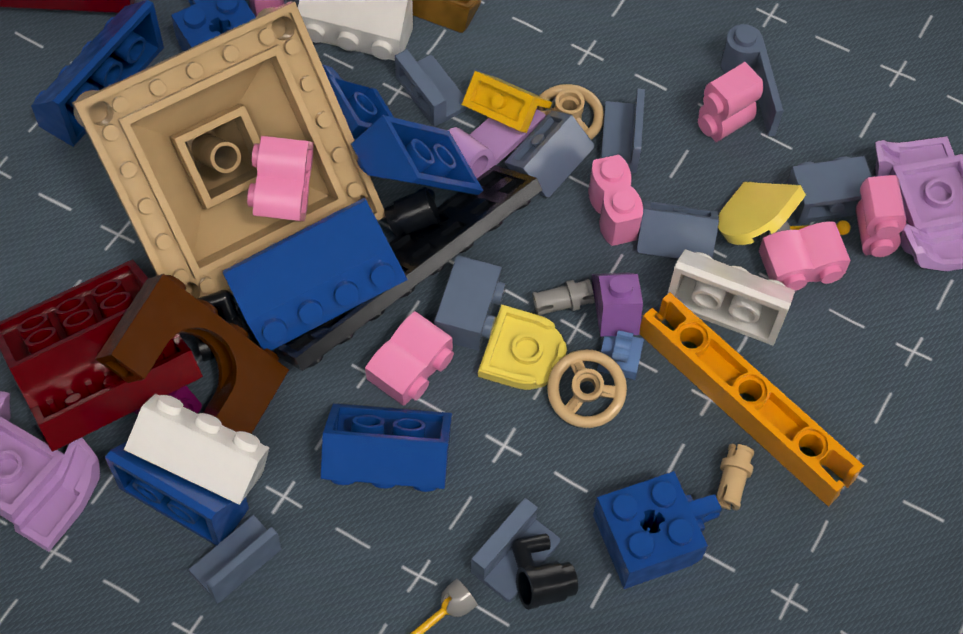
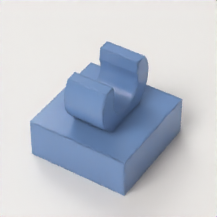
[597,330,644,380]

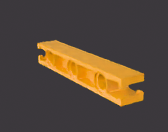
[639,292,864,507]

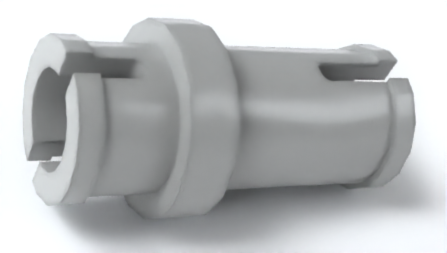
[532,279,595,316]

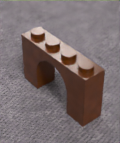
[95,273,289,434]

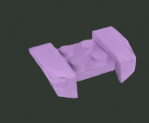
[875,136,963,271]
[0,391,100,552]

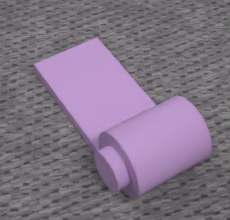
[448,109,546,178]

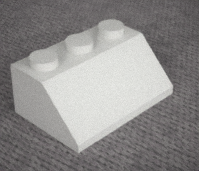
[298,0,413,61]
[667,249,795,346]
[124,394,269,505]

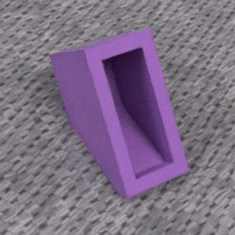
[591,272,643,337]

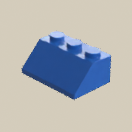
[351,115,484,195]
[321,403,452,492]
[105,442,249,546]

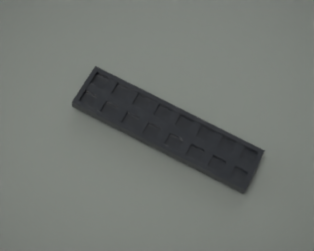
[272,165,542,371]

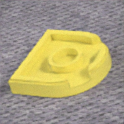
[718,182,806,245]
[478,304,567,390]

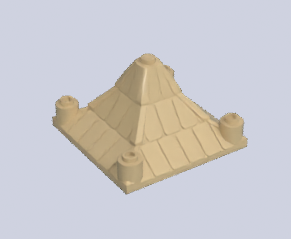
[72,1,386,299]

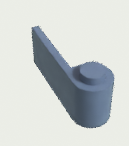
[721,24,783,137]

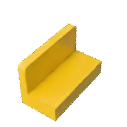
[461,71,553,133]

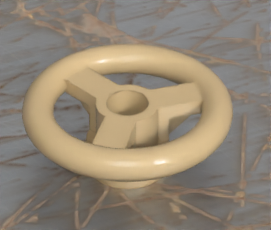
[537,84,604,140]
[547,349,627,428]

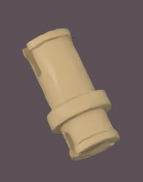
[716,444,754,510]

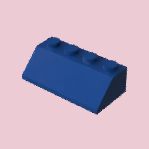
[31,0,164,147]
[223,197,408,351]

